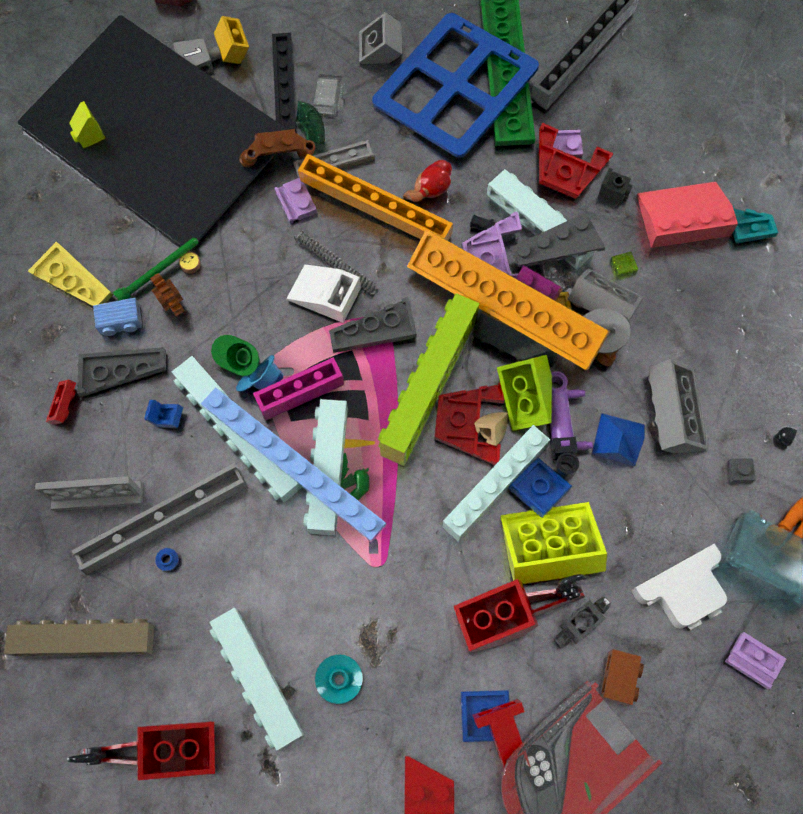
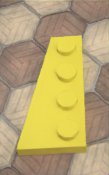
[28,242,114,306]

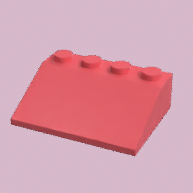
[637,182,738,248]

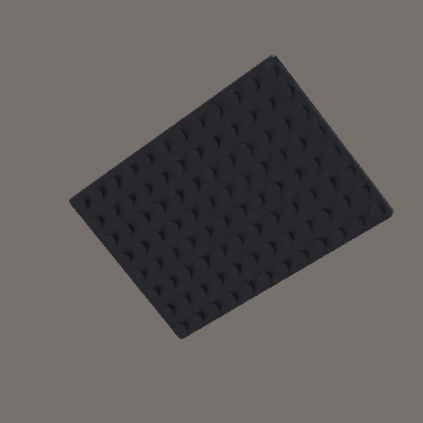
[18,15,288,246]

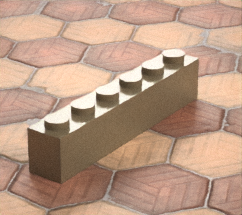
[4,619,154,656]

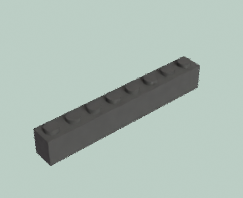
[531,0,638,110]

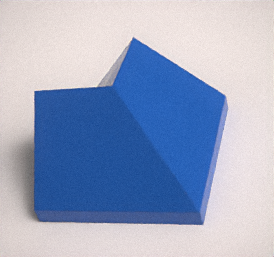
[591,413,645,466]

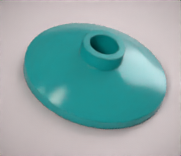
[315,654,363,704]

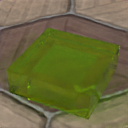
[611,251,638,278]

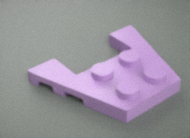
[461,212,522,278]

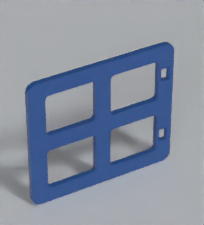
[372,13,539,158]

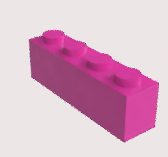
[253,357,344,421]

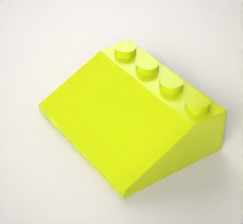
[500,502,607,584]

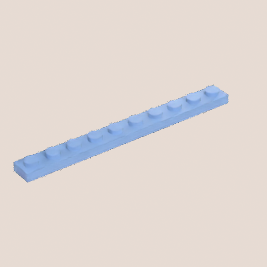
[201,387,386,542]

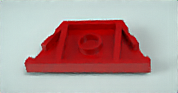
[405,756,454,814]

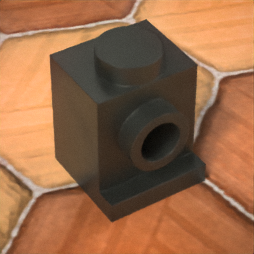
[599,168,633,203]

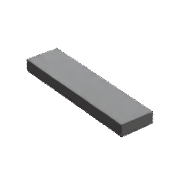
[293,140,375,178]

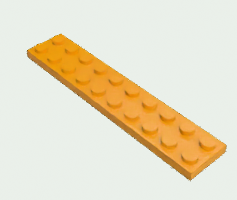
[407,229,610,370]

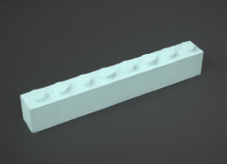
[172,356,303,503]

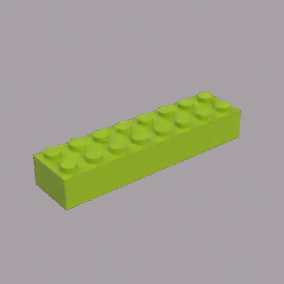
[378,293,480,466]

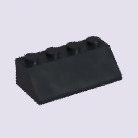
[471,311,559,370]

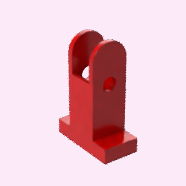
[473,699,531,771]

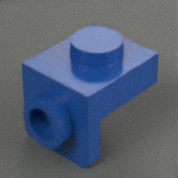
[144,400,183,428]

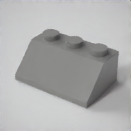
[568,268,644,323]

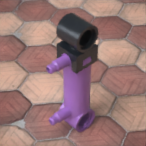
[550,371,593,480]

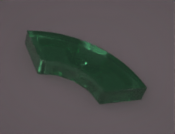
[296,101,325,144]

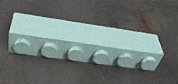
[487,169,594,270]
[304,399,348,536]
[442,425,550,542]
[209,607,305,751]

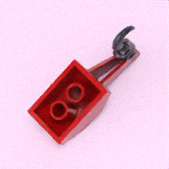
[453,574,585,652]
[67,721,215,780]

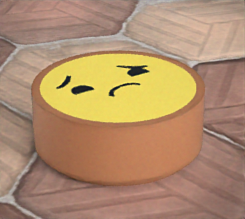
[179,252,201,274]

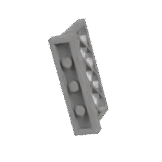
[35,476,143,511]

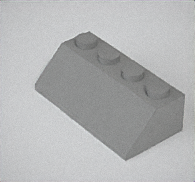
[648,359,708,453]

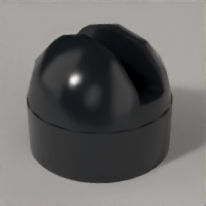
[778,427,797,446]

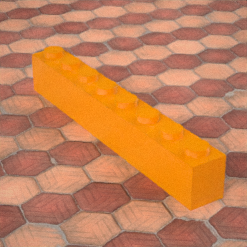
[298,154,453,241]

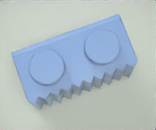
[93,298,142,336]

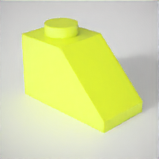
[69,101,105,148]

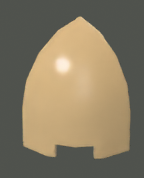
[475,412,508,446]

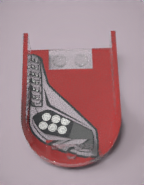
[501,681,662,814]

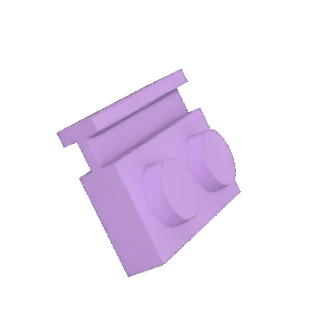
[553,130,583,159]
[274,178,317,224]
[725,632,786,689]

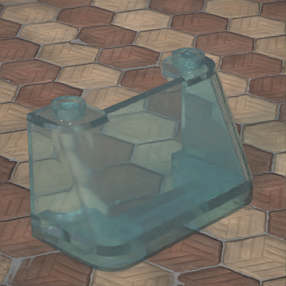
[719,510,803,605]

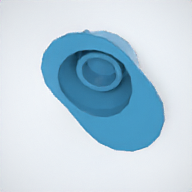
[236,355,284,392]

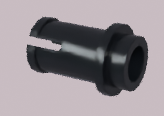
[470,215,497,231]

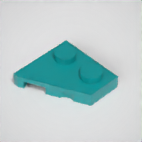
[732,205,778,243]

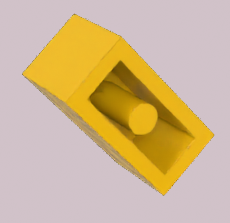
[214,16,249,64]

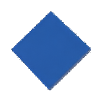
[508,457,572,518]
[461,690,509,742]

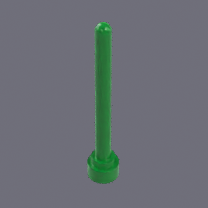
[112,238,198,300]

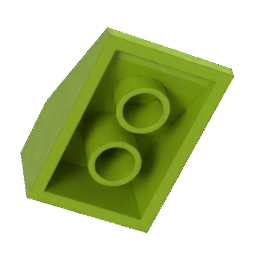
[497,355,552,431]

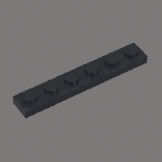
[272,32,297,133]

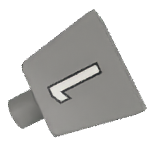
[173,39,222,74]

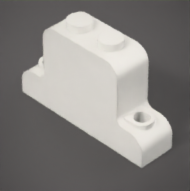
[631,543,727,630]

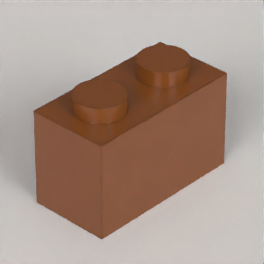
[600,649,644,706]

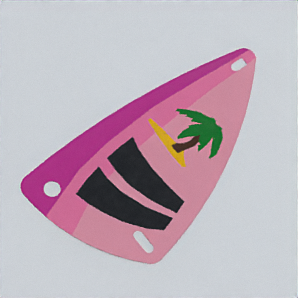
[273,317,398,567]

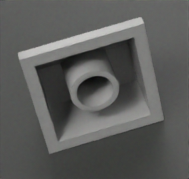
[359,12,402,64]

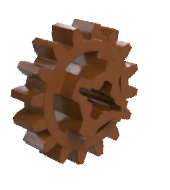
[150,273,185,317]

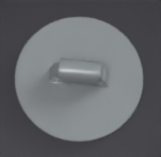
[584,308,630,353]

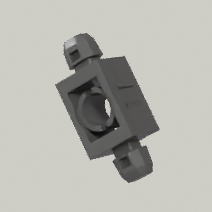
[555,597,611,647]

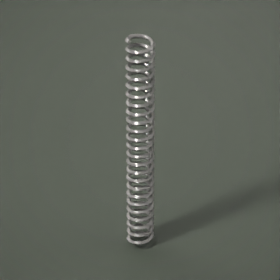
[294,231,378,295]

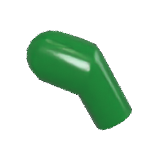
[349,469,370,500]

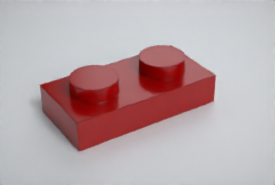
[46,379,76,425]

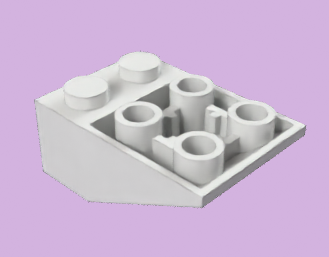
[287,265,361,323]

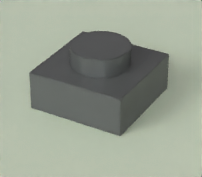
[728,458,756,483]

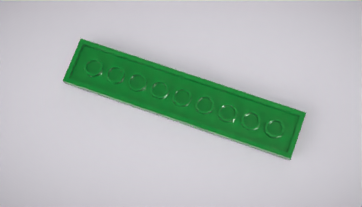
[480,0,536,146]

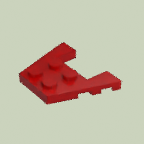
[539,123,613,199]
[434,383,504,465]

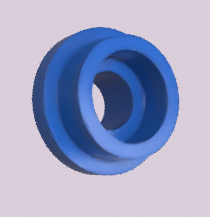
[155,548,179,571]

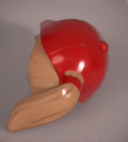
[403,160,452,202]

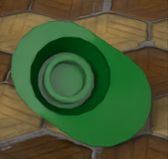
[211,335,260,376]

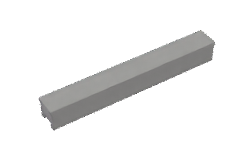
[71,463,248,575]

